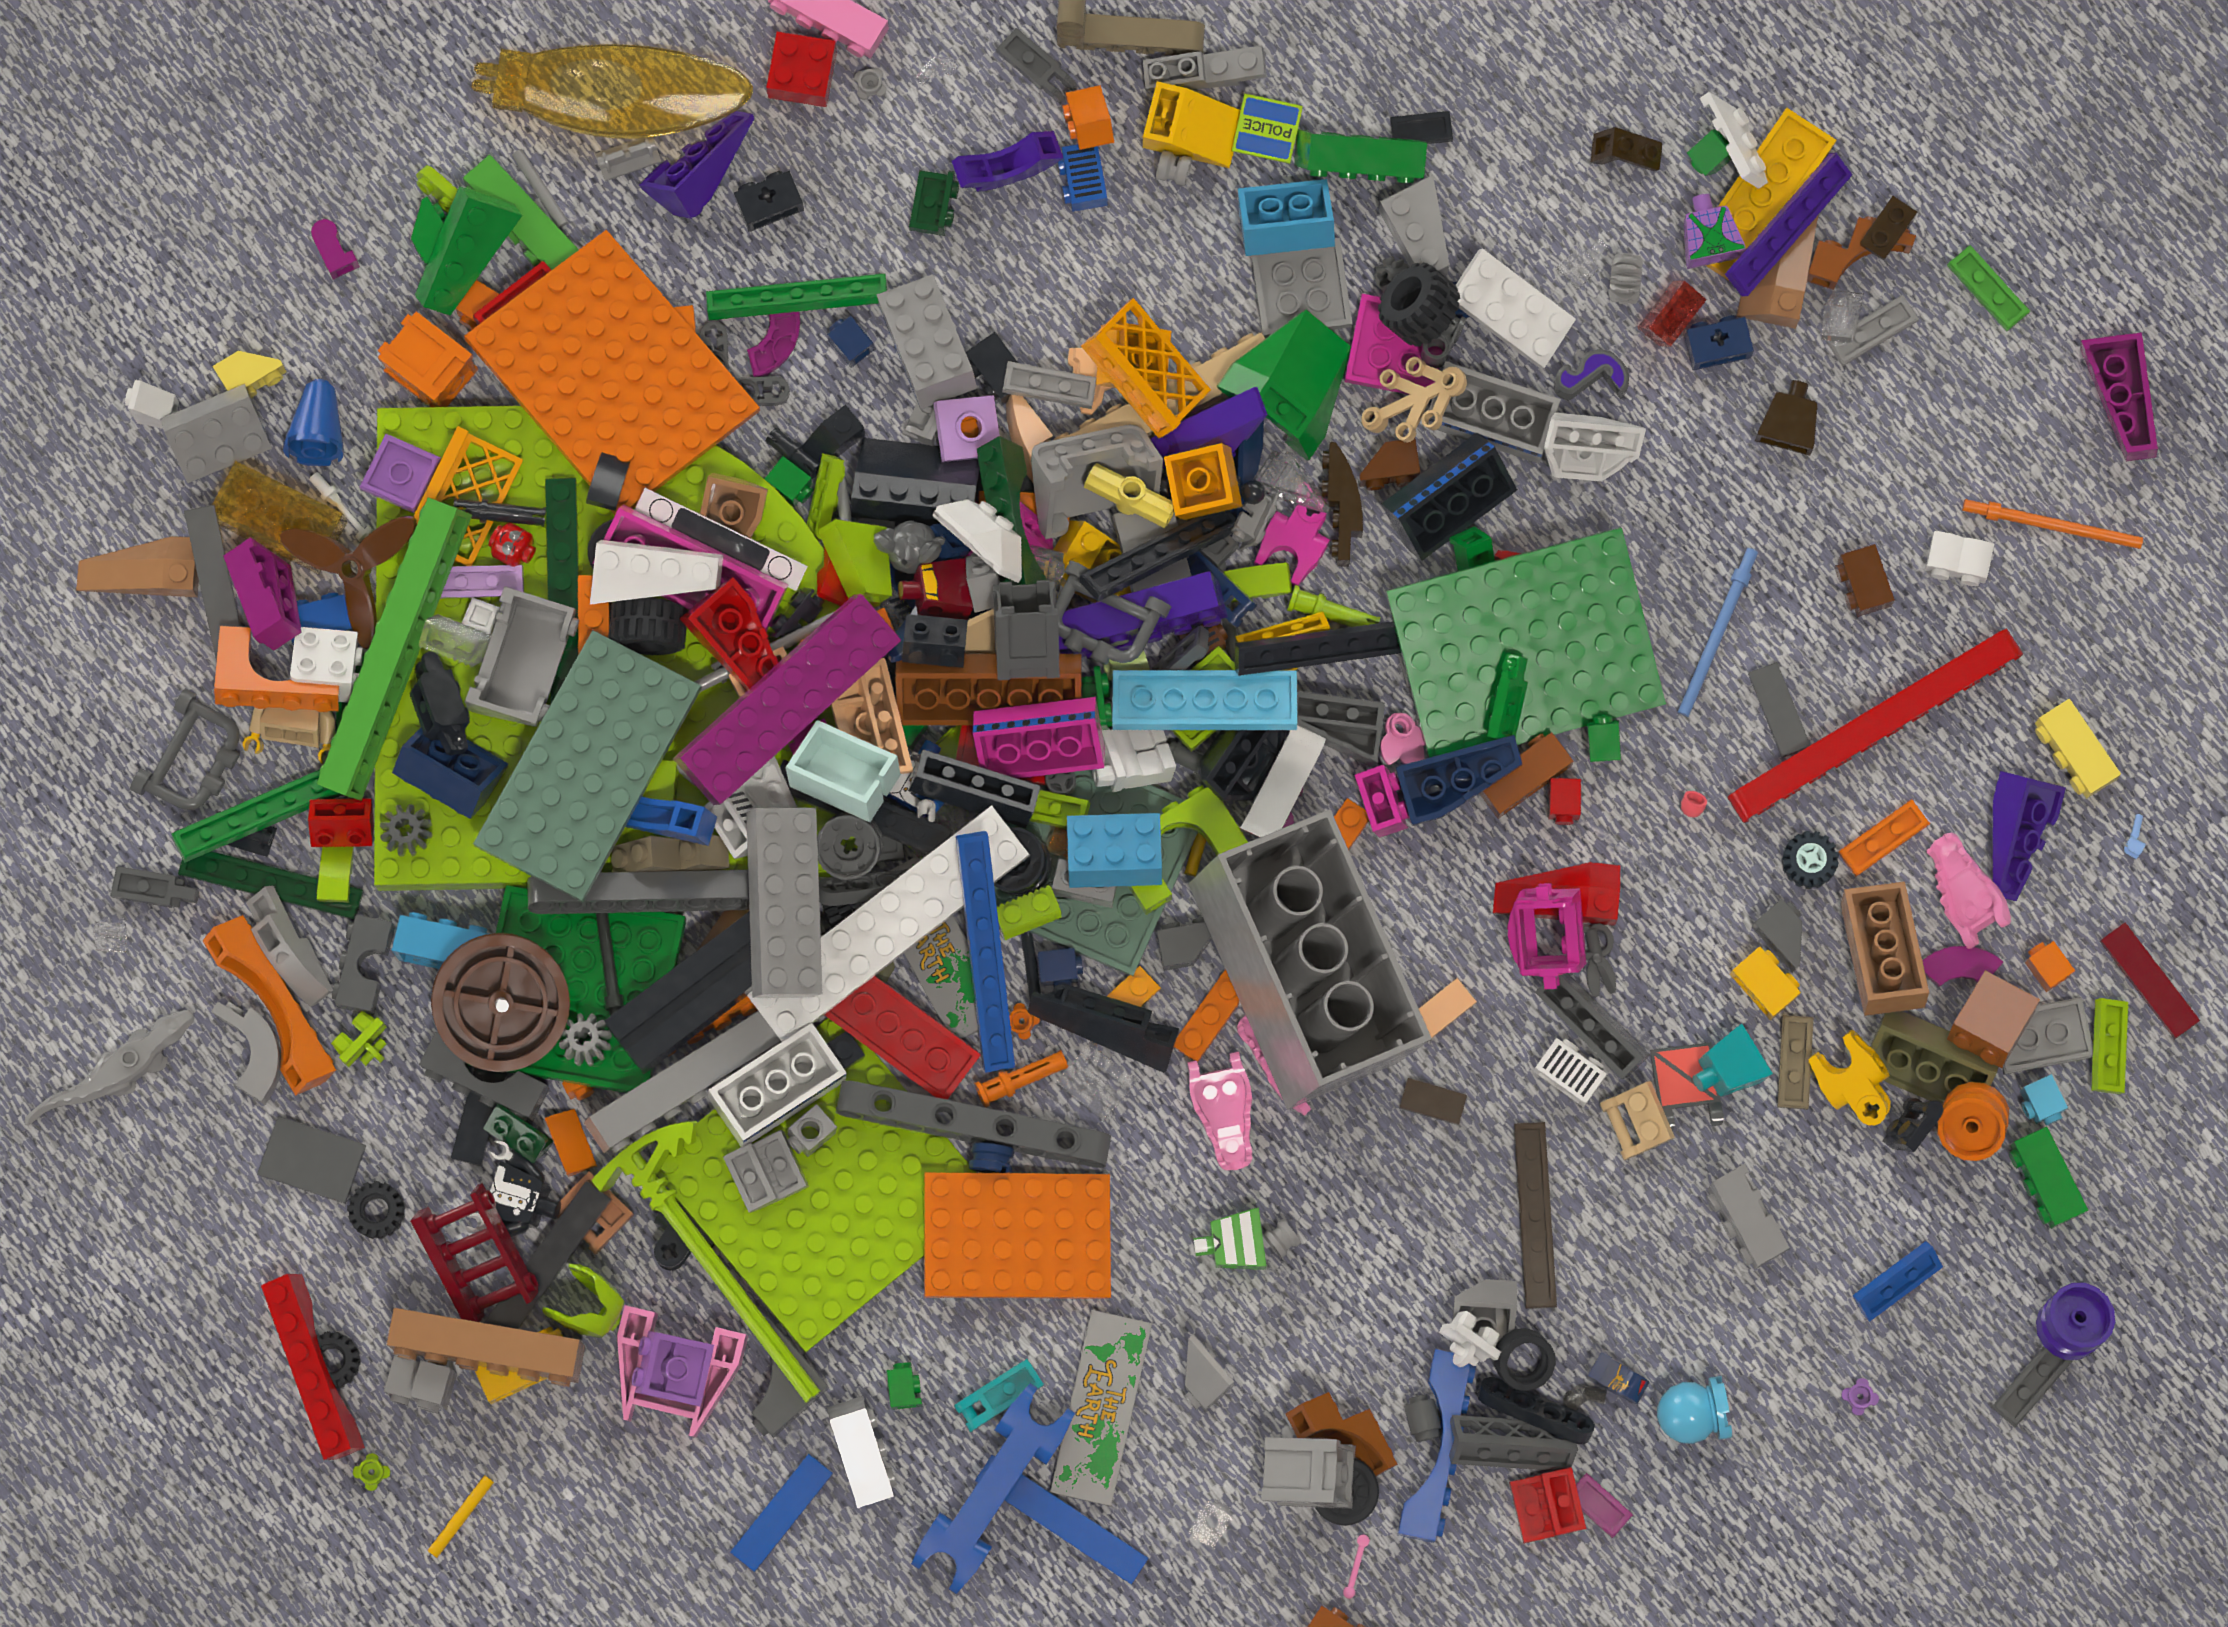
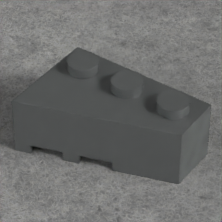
[1297,691,1385,768]

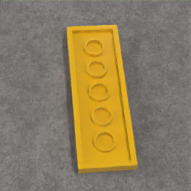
[1705,108,1837,281]

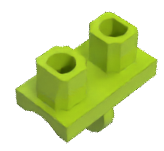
[331,1011,387,1067]

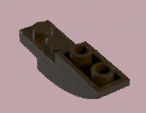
[1321,442,1363,567]

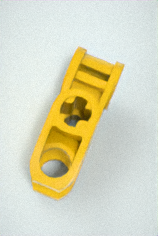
[1808,1029,1891,1126]

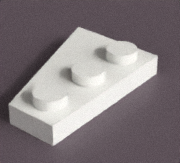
[1700,92,1768,189]
[742,756,797,808]

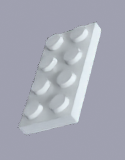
[1456,249,1576,369]

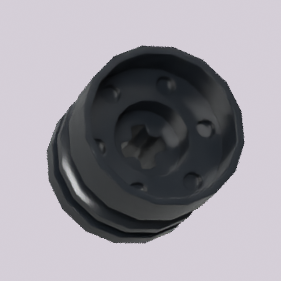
[994,827,1052,896]

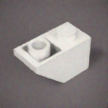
[125,380,179,428]

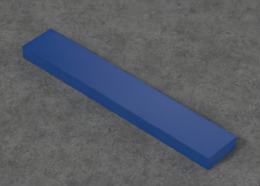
[975,1455,1149,1585]

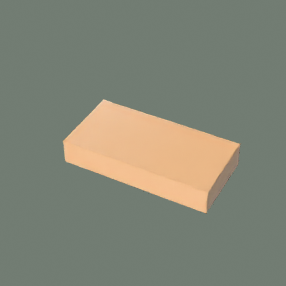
[1419,978,1477,1038]

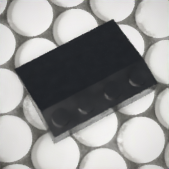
[851,438,980,526]

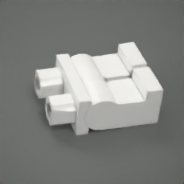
[1092,729,1176,792]

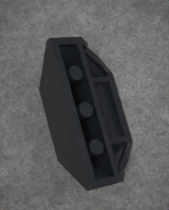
[1199,730,1285,801]

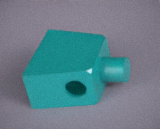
[1693,1024,1773,1097]

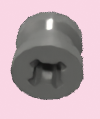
[1045,772,1076,796]

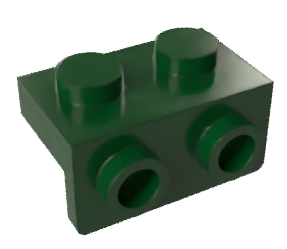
[909,170,960,236]
[483,1104,554,1164]

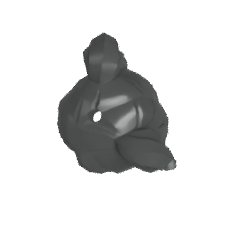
[874,521,945,574]

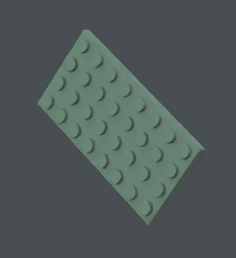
[473,630,702,902]

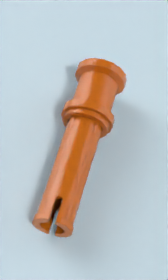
[974,1050,1068,1108]

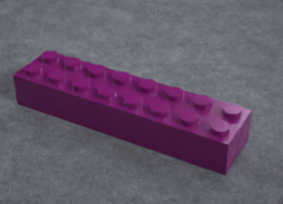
[673,594,901,805]

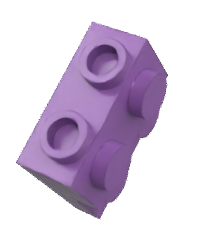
[632,1331,714,1407]

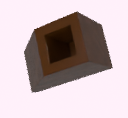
[1358,438,1420,491]

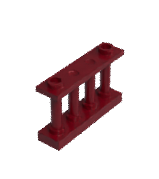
[410,1183,539,1322]

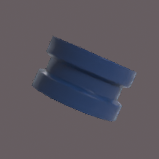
[969,1143,1014,1173]

